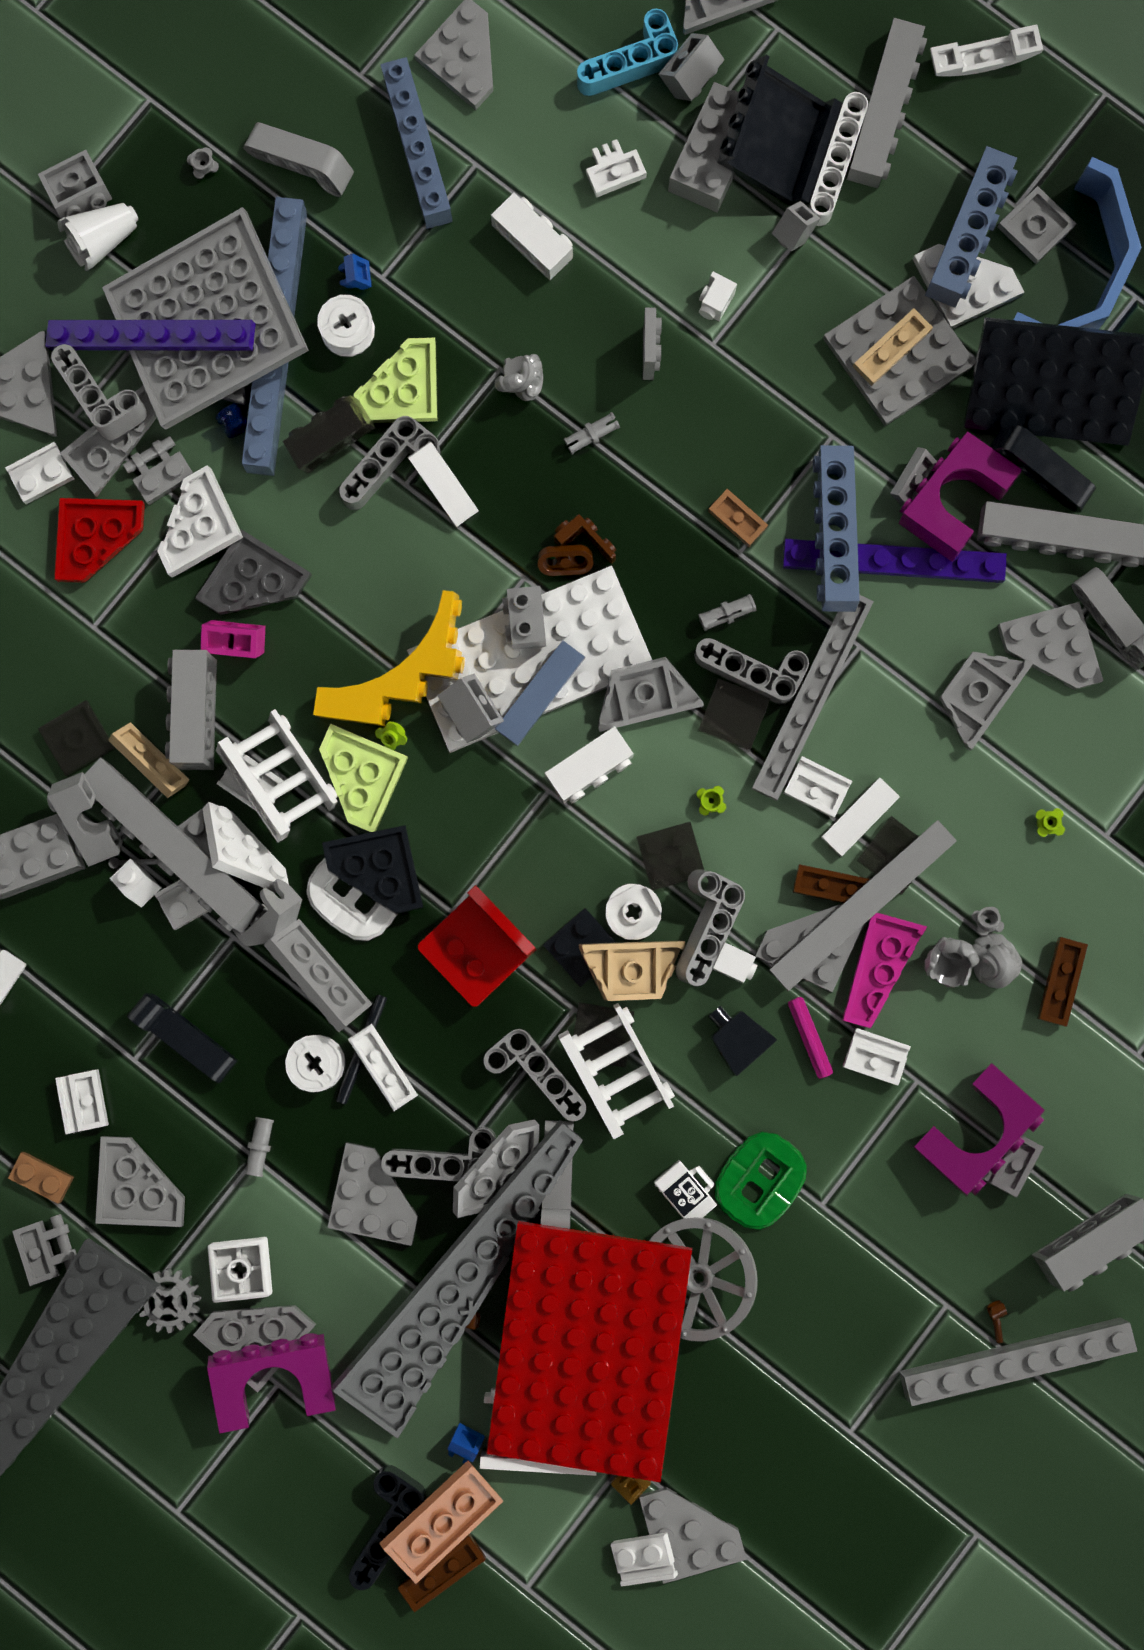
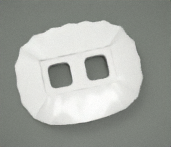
[306,858,397,941]

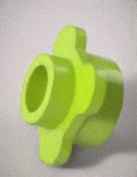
[375,721,407,750]
[696,786,726,816]
[1035,808,1065,837]

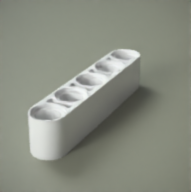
[809,92,868,226]

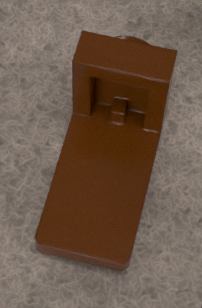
[554,514,616,564]

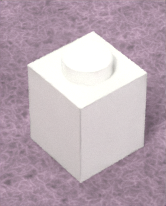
[110,859,161,907]
[713,943,758,983]

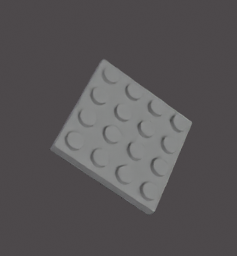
[823,276,976,426]

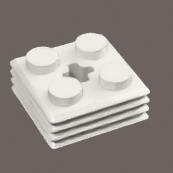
[208,1237,273,1303]

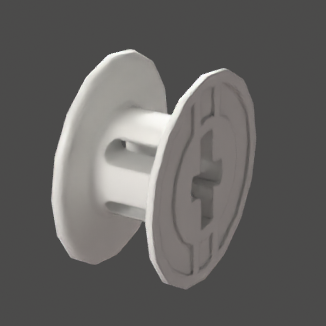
[317,295,375,357]
[285,1035,345,1092]

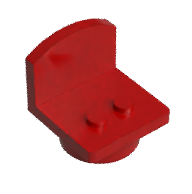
[418,885,537,1007]

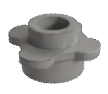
[187,147,219,179]
[972,907,1004,936]

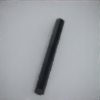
[336,994,387,1104]

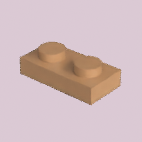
[708,489,768,547]
[8,1152,74,1204]

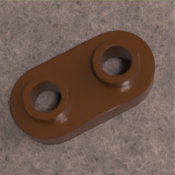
[538,545,593,576]

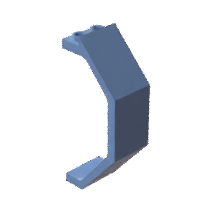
[1013,157,1142,329]

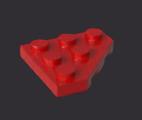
[55,498,145,583]

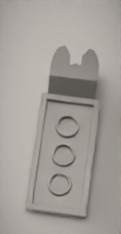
[232,879,372,1032]

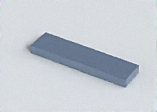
[495,640,585,747]

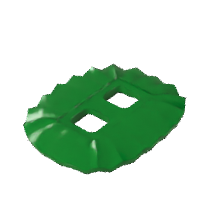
[715,1131,807,1230]

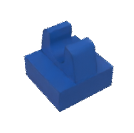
[338,254,371,290]
[447,1423,485,1463]

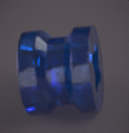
[216,404,247,438]

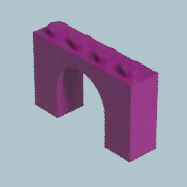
[898,431,1022,562]
[914,1063,1045,1197]
[207,1333,336,1434]

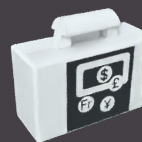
[654,1160,717,1219]

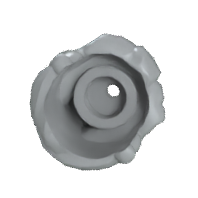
[494,354,543,401]
[972,933,1022,989]
[924,937,979,988]

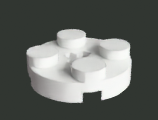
[606,884,662,940]

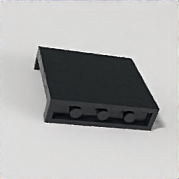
[717,54,843,206]

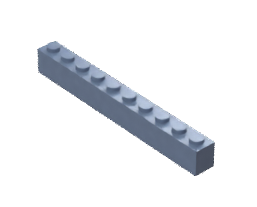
[242,197,307,476]

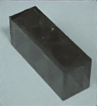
[283,395,375,473]

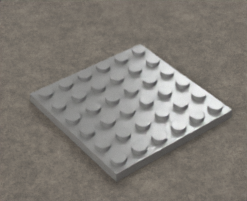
[102,207,309,430]

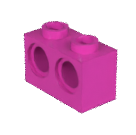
[201,620,266,658]

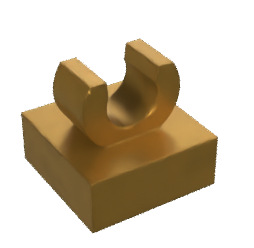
[610,1475,651,1505]

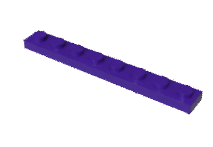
[45,320,256,351]
[783,539,1007,583]

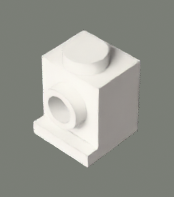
[699,271,737,322]

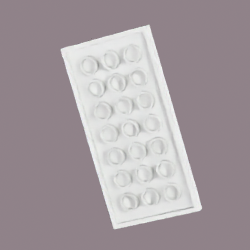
[407,566,652,753]

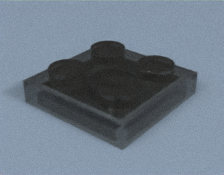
[636,822,704,891]

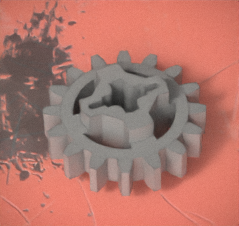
[139,1268,202,1333]

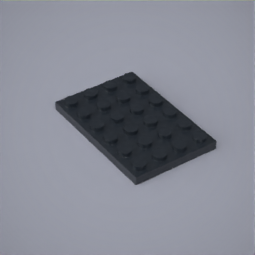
[963,317,1144,446]

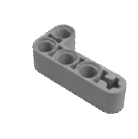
[243,122,354,197]
[51,344,147,440]
[339,416,441,510]
[1072,567,1144,670]
[694,638,809,705]
[675,869,745,986]
[484,1029,586,1121]
[541,1120,574,1229]
[381,1126,496,1181]

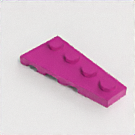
[842,913,927,1028]

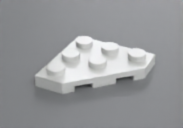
[913,244,1024,329]
[158,465,243,578]
[202,802,289,893]

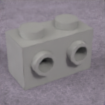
[659,33,724,101]
[502,586,546,650]
[437,673,504,743]

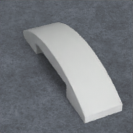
[930,24,1043,76]

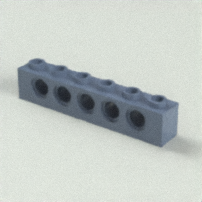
[380,57,453,229]
[925,146,1018,308]
[813,445,860,612]

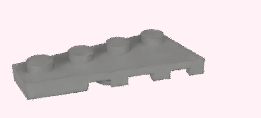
[60,385,157,497]

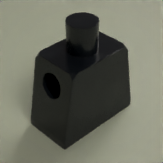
[708,1005,777,1076]

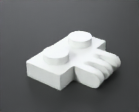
[586,139,647,198]

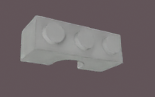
[47,772,123,867]

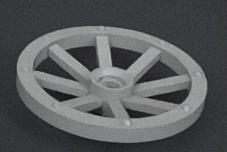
[649,1217,758,1341]

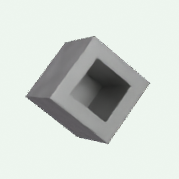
[772,201,821,251]

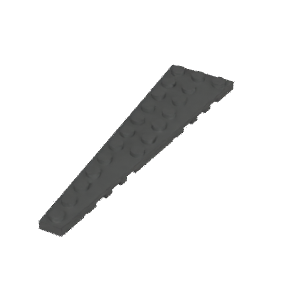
[331,1120,583,1439]
[0,1238,161,1477]

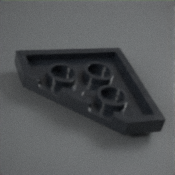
[322,825,423,915]

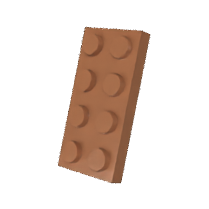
[379,1460,503,1584]

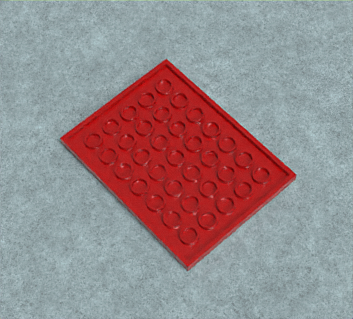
[487,1221,692,1483]

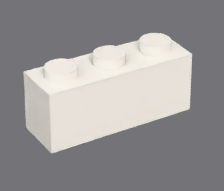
[491,193,573,280]
[545,726,634,804]

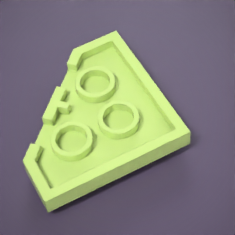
[354,338,438,424]
[319,724,408,832]

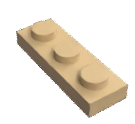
[853,308,933,386]
[108,722,190,798]

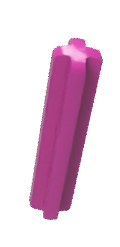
[788,997,833,1079]

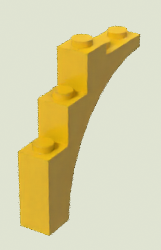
[313,590,465,726]

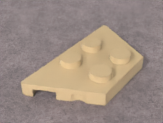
[579,941,685,1001]

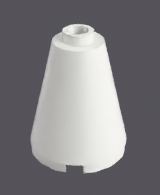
[57,203,138,271]

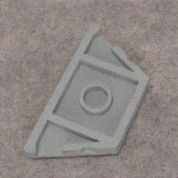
[683,0,778,35]
[0,331,57,437]
[939,652,1033,751]
[598,657,704,732]

